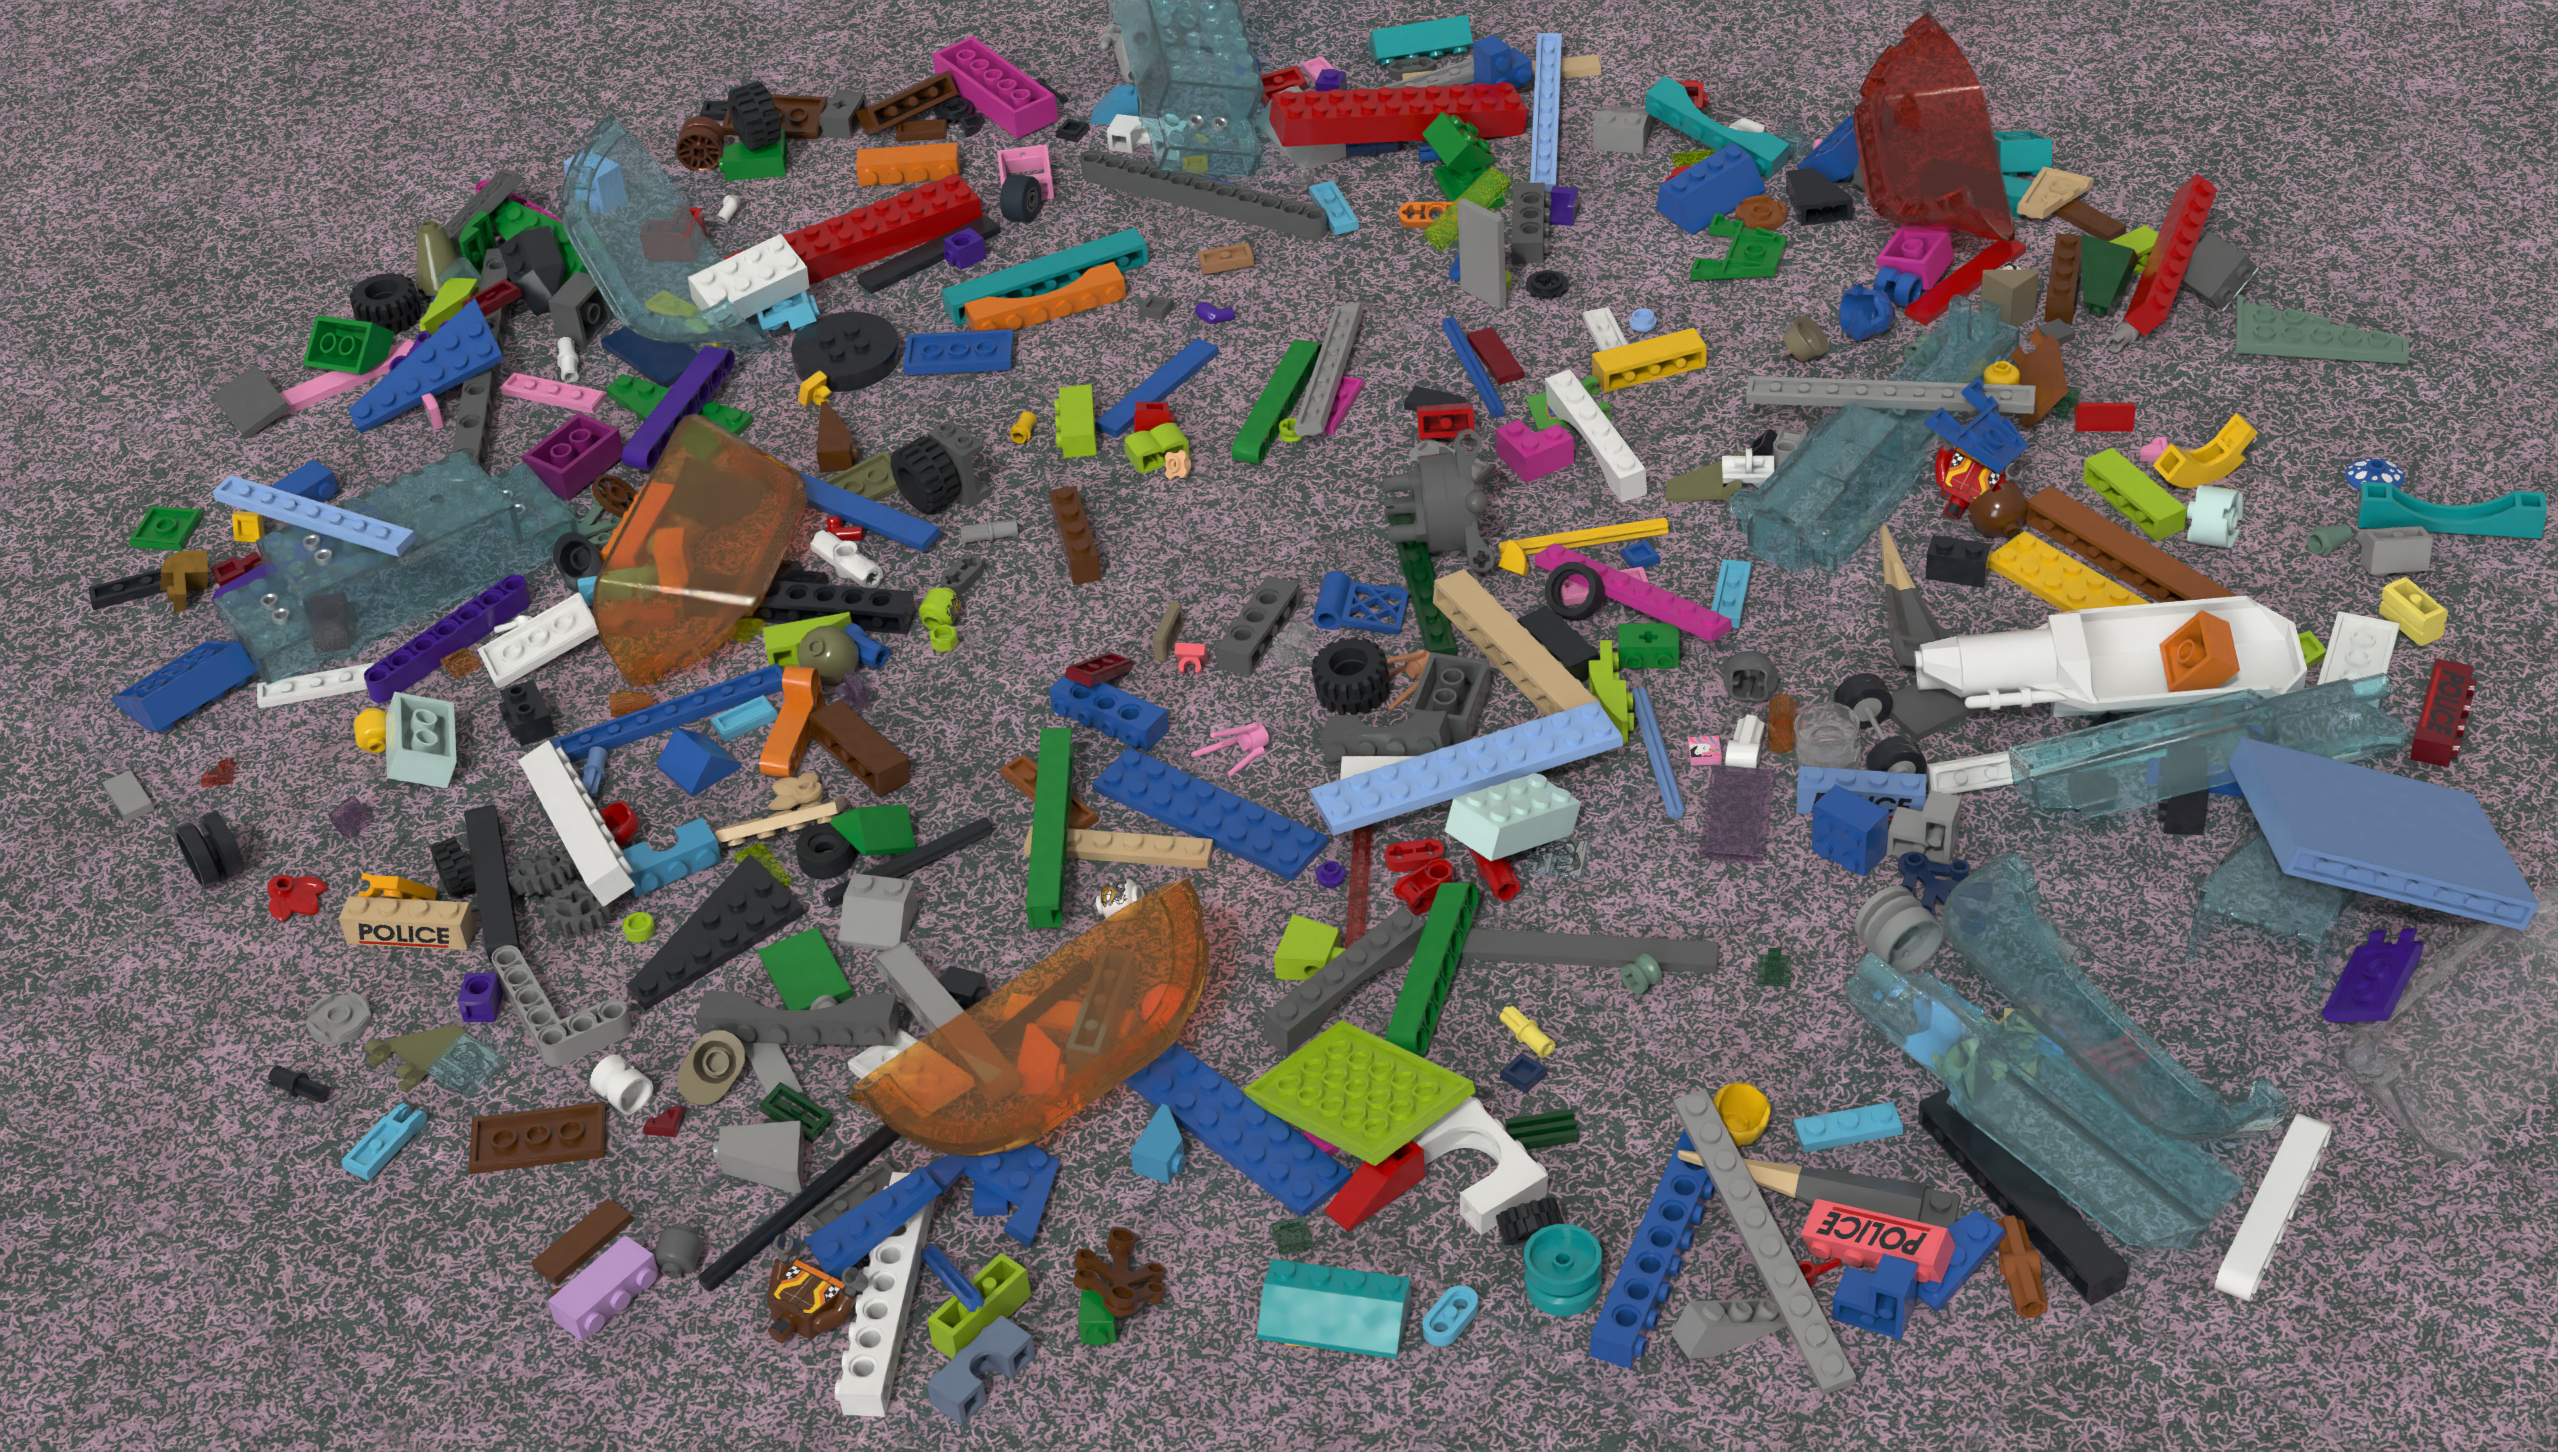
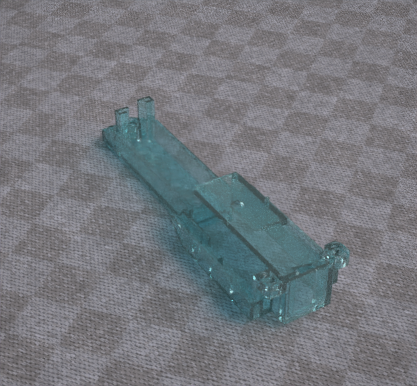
[1729,294,2020,576]

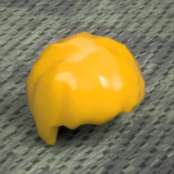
[1712,1081,1771,1147]

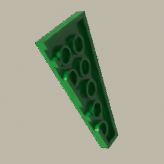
[489,198,606,288]
[606,374,754,468]

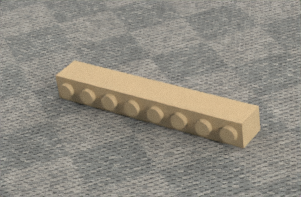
[1433,569,1601,716]

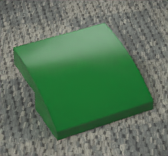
[459,211,497,279]

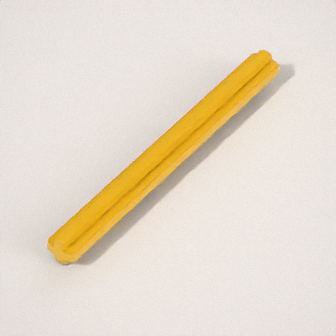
[1498,517,1669,558]

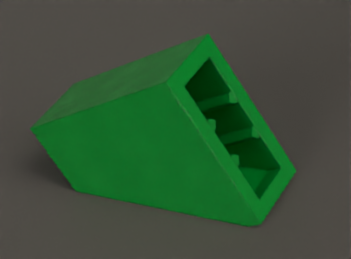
[719,129,788,181]

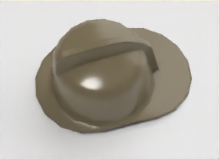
[1783,316,1828,362]
[677,1030,745,1105]

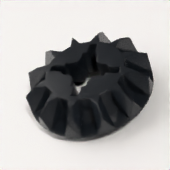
[934,97,974,124]
[1526,270,1568,301]

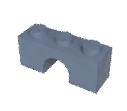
[927,1315,1036,1425]

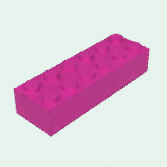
[932,36,1058,139]

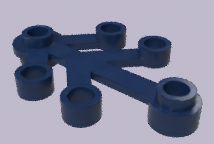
[1898,852,1989,939]

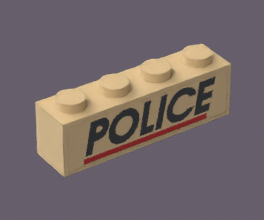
[339,896,477,950]

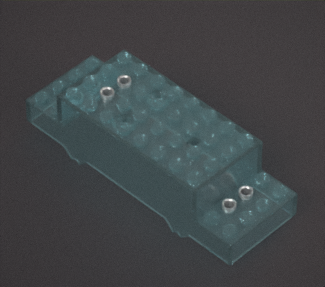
[1111,0,1264,177]
[214,450,579,685]

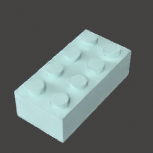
[1445,773,1581,861]

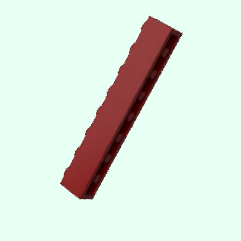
[2124,173,2218,336]

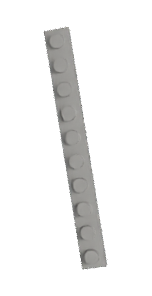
[1746,376,2036,414]
[1673,1088,1856,1395]

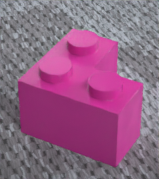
[1495,419,1574,483]

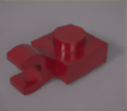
[210,552,262,587]

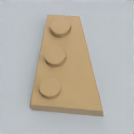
[2017,166,2094,219]

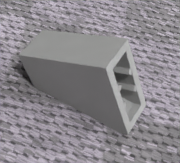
[713,1121,805,1193]

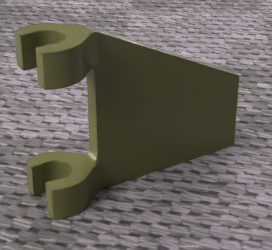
[1665,452,1745,504]
[364,1024,477,1093]

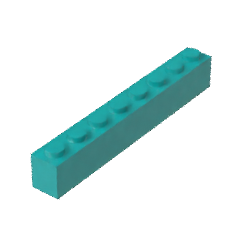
[941,228,1149,326]

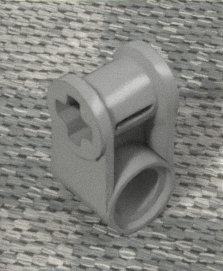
[1773,426,1810,474]

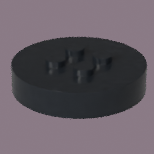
[791,312,900,392]

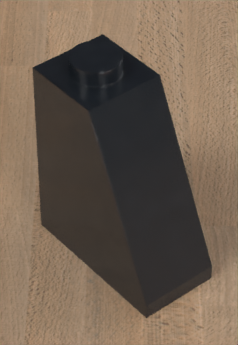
[1786,168,1853,226]

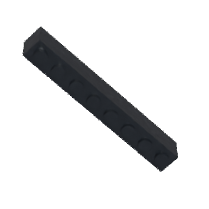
[1918,1085,2128,1306]

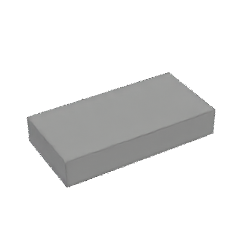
[102,770,155,823]

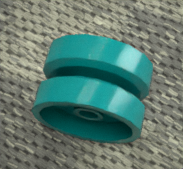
[1524,1224,1602,1316]

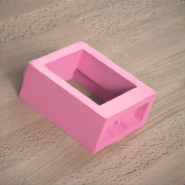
[997,144,1054,200]

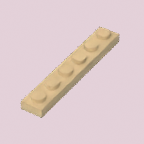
[1023,826,1214,869]

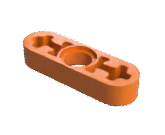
[1399,202,1458,228]

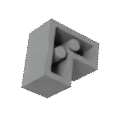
[1887,790,1962,865]

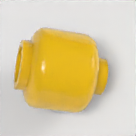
[1983,361,2020,385]
[353,708,387,753]

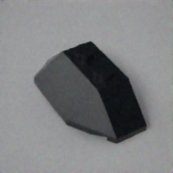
[499,226,566,316]

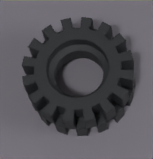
[430,837,475,898]
[1496,1197,1564,1245]

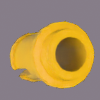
[1009,411,1037,444]

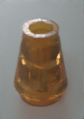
[609,690,653,717]

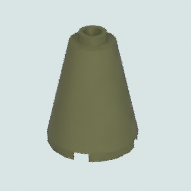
[416,220,468,296]

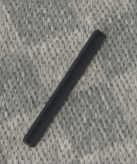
[823,817,993,908]

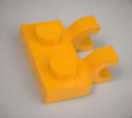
[358,873,437,901]

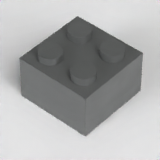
[548,272,613,348]

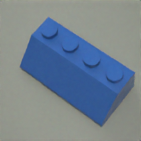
[1797,100,1899,182]
[1656,142,1766,235]

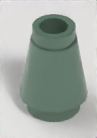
[2307,524,2352,556]

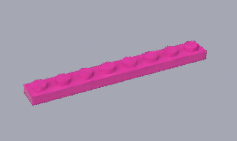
[1535,543,1732,642]

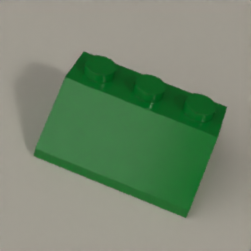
[302,315,394,375]

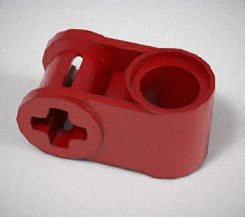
[1393,859,1454,916]

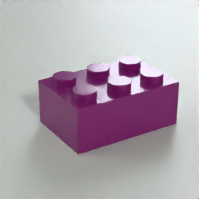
[522,412,623,500]

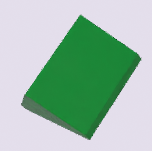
[830,804,915,856]

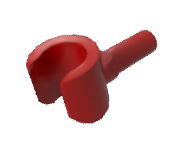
[1797,1258,1841,1287]

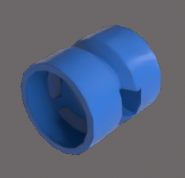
[1873,265,1923,308]

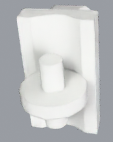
[1722,448,1775,488]

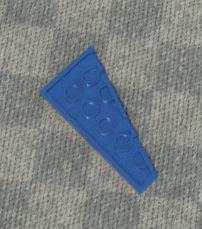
[348,298,505,433]

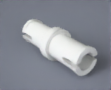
[557,337,579,383]

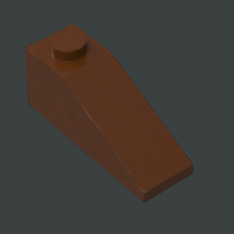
[816,401,859,473]

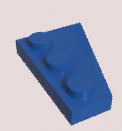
[1916,1210,2006,1312]

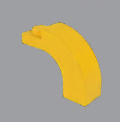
[2152,413,2258,489]

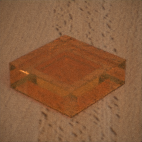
[440,647,481,680]

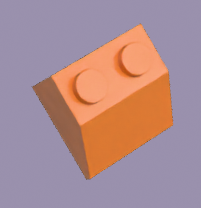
[2159,610,2240,692]

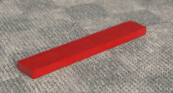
[1905,236,2026,326]

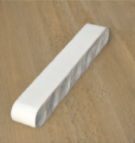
[2215,1113,2332,1302]

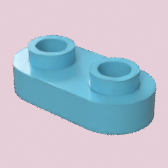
[1422,1285,1479,1347]

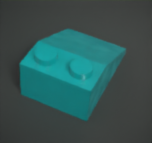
[1982,130,2052,177]

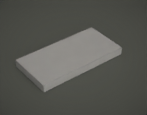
[1457,198,1506,309]

